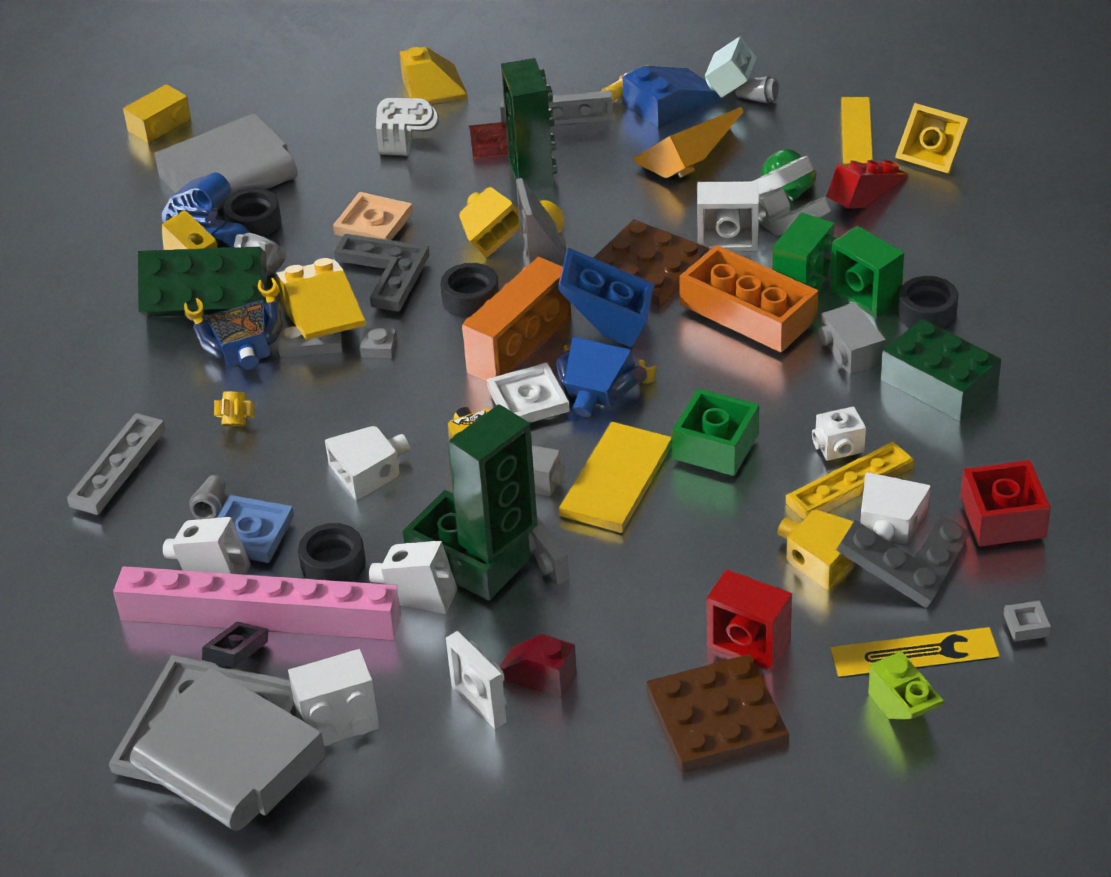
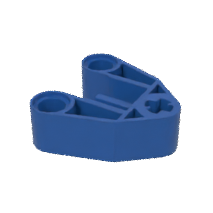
[162,172,250,248]

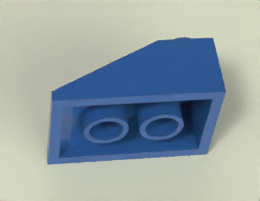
[622,66,720,128]
[558,248,654,348]

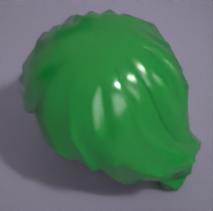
[761,149,817,201]

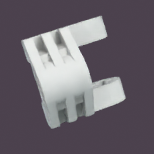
[376,98,439,156]
[752,156,831,236]

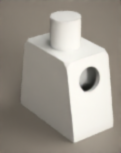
[325,426,410,501]
[861,472,930,545]
[163,517,251,575]
[369,541,457,614]

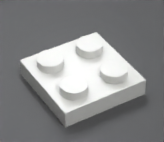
[487,363,569,422]
[446,631,507,729]

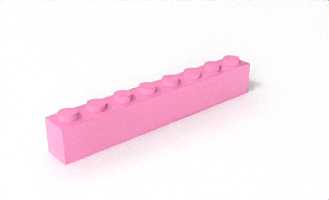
[113,566,401,640]

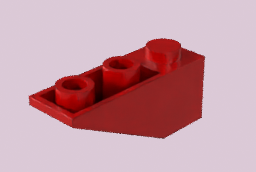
[826,159,908,209]

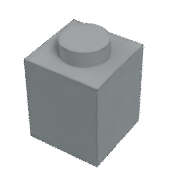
[532,445,565,497]

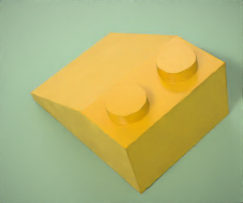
[276,258,366,340]

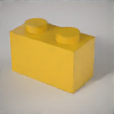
[123,84,191,143]

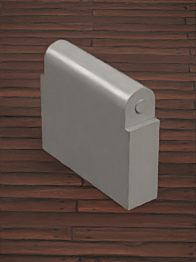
[154,113,298,210]
[130,667,326,831]

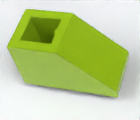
[868,651,944,719]

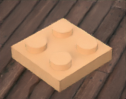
[333,192,413,240]

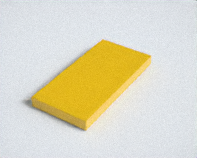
[559,422,672,533]

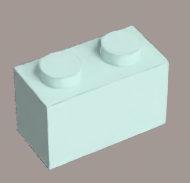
[705,36,757,98]

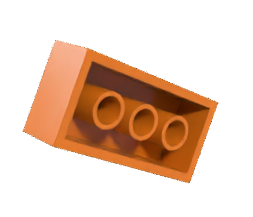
[679,245,818,352]
[462,257,571,381]

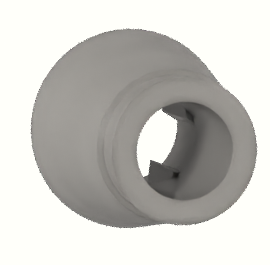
[736,76,779,104]
[189,475,226,519]

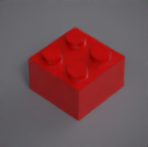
[960,460,1051,546]
[706,569,792,671]

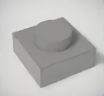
[360,328,397,359]
[1004,600,1051,642]

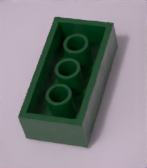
[501,58,557,190]
[138,246,267,317]
[448,404,538,564]

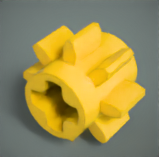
[214,391,255,427]

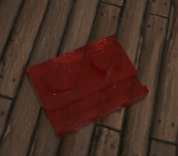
[469,122,508,158]

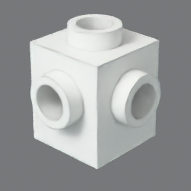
[812,406,866,461]

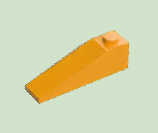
[633,107,744,178]

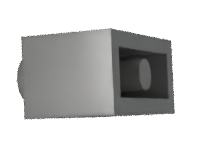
[818,303,886,375]

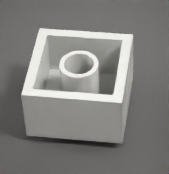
[697,181,758,252]
[288,649,380,746]

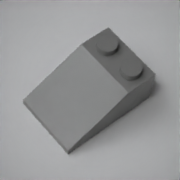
[516,178,566,267]

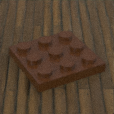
[593,219,709,306]
[647,654,789,772]

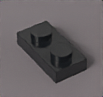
[202,621,269,669]

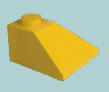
[399,46,467,105]
[895,103,969,174]

